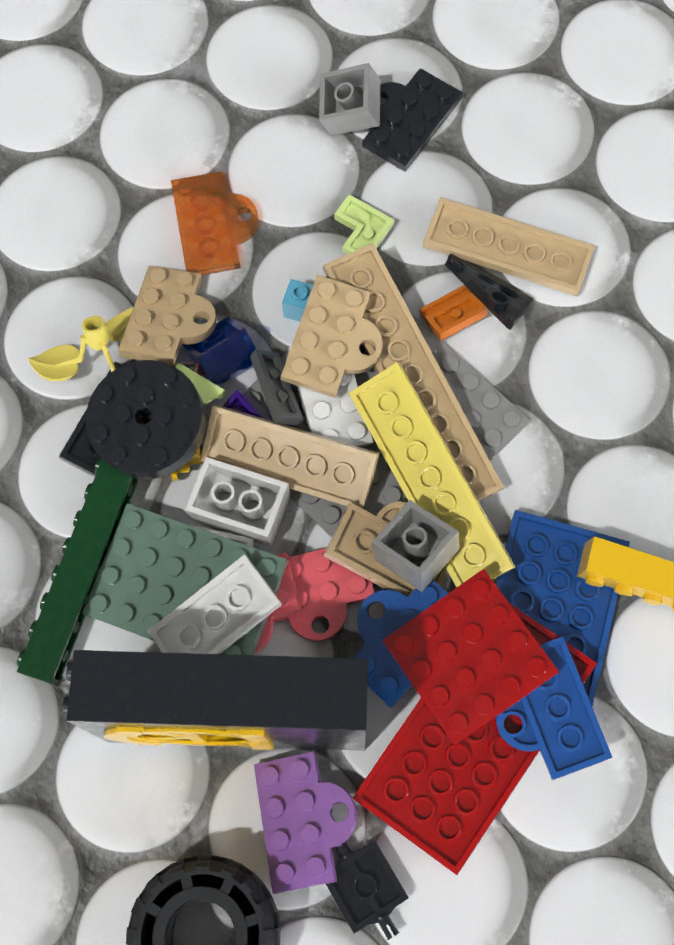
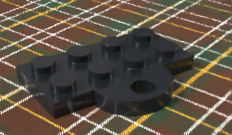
[362,68,463,172]

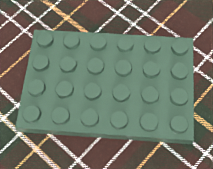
[82,503,289,655]

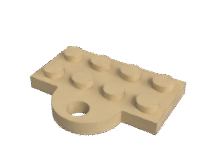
[118,266,216,366]
[280,274,383,398]
[323,502,448,597]

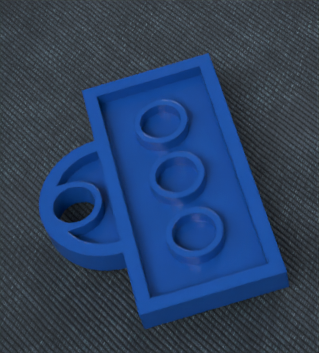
[353,580,448,708]
[495,636,613,780]

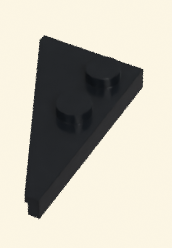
[445,254,534,330]

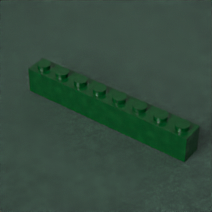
[17,457,139,687]

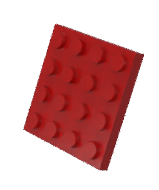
[382,569,559,746]

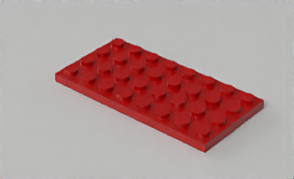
[352,603,597,875]

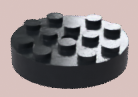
[86,360,206,479]

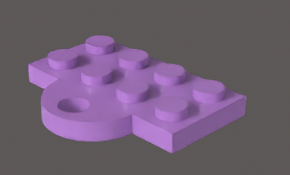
[254,751,357,894]

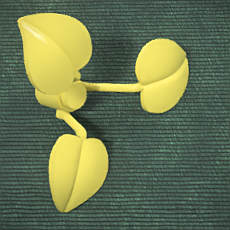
[28,307,134,381]

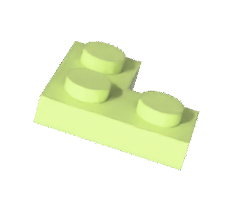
[334,194,394,254]

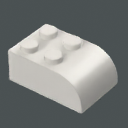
[185,457,291,547]

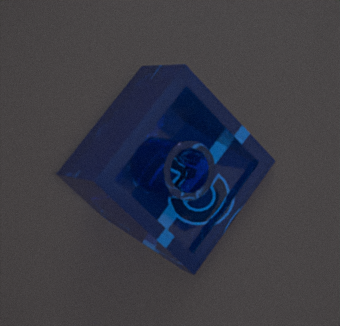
[182,316,256,385]

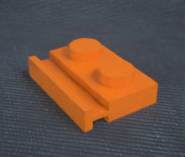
[419,285,488,341]

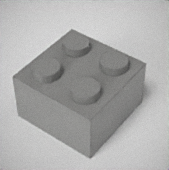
[319,63,381,136]
[371,500,460,592]

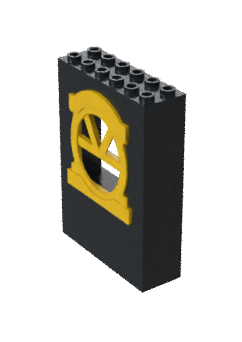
[63,650,368,751]

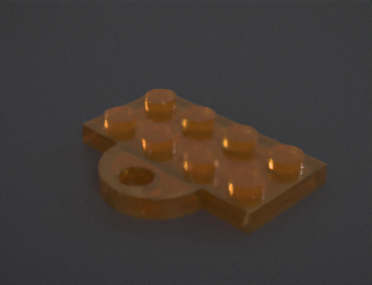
[171,171,259,275]

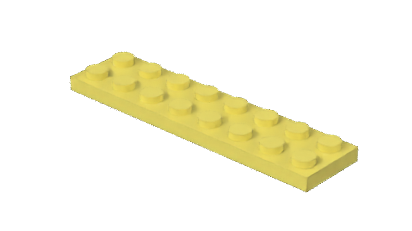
[349,362,516,587]

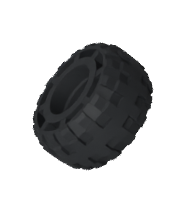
[126,855,281,945]

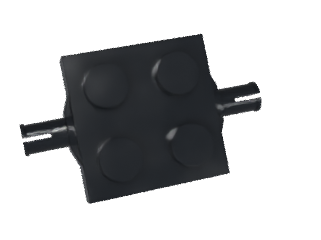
[326,841,409,940]

